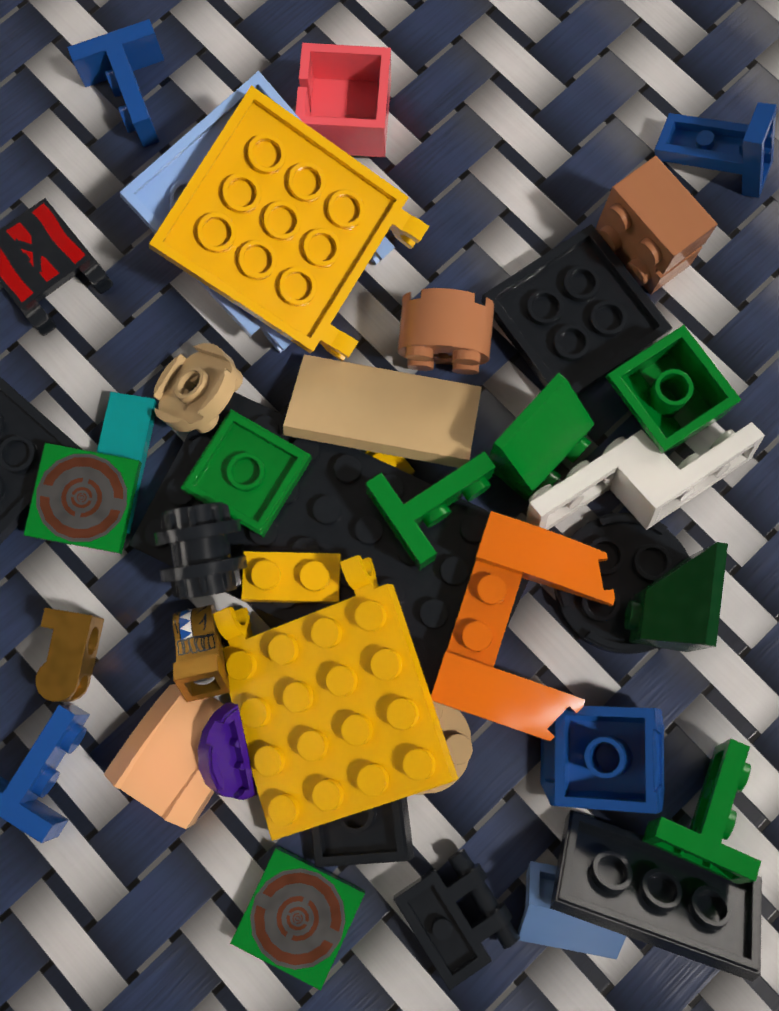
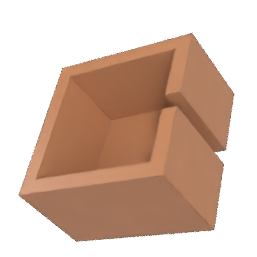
[595,155,718,295]

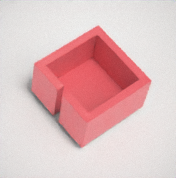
[295,43,391,157]

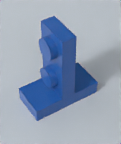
[67,19,164,147]
[654,102,777,198]
[0,704,90,843]

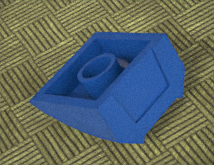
[540,706,665,814]

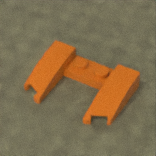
[431,511,615,741]

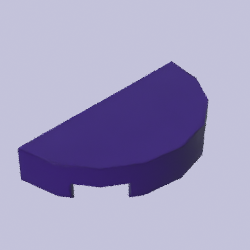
[197,702,258,800]

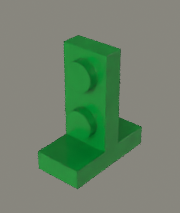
[365,451,496,571]
[642,738,761,884]

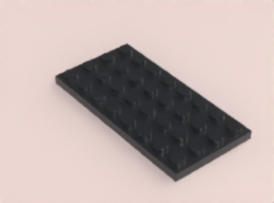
[129,392,529,694]

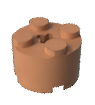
[397,288,494,375]

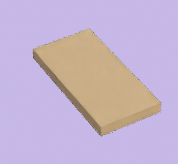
[283,354,482,468]

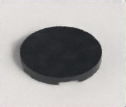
[554,512,689,655]

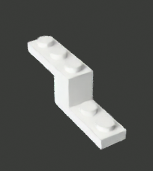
[526,422,765,530]

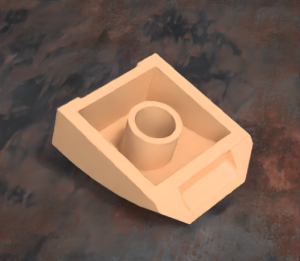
[104,684,224,829]

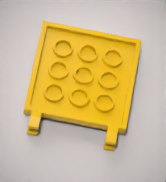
[149,85,429,361]
[213,555,458,841]

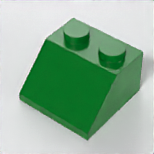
[606,325,741,454]
[489,372,594,501]

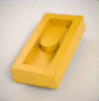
[241,551,341,604]

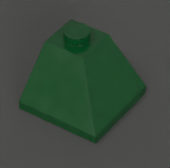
[624,542,728,652]

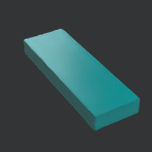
[97,392,158,534]

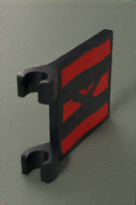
[0,198,113,336]

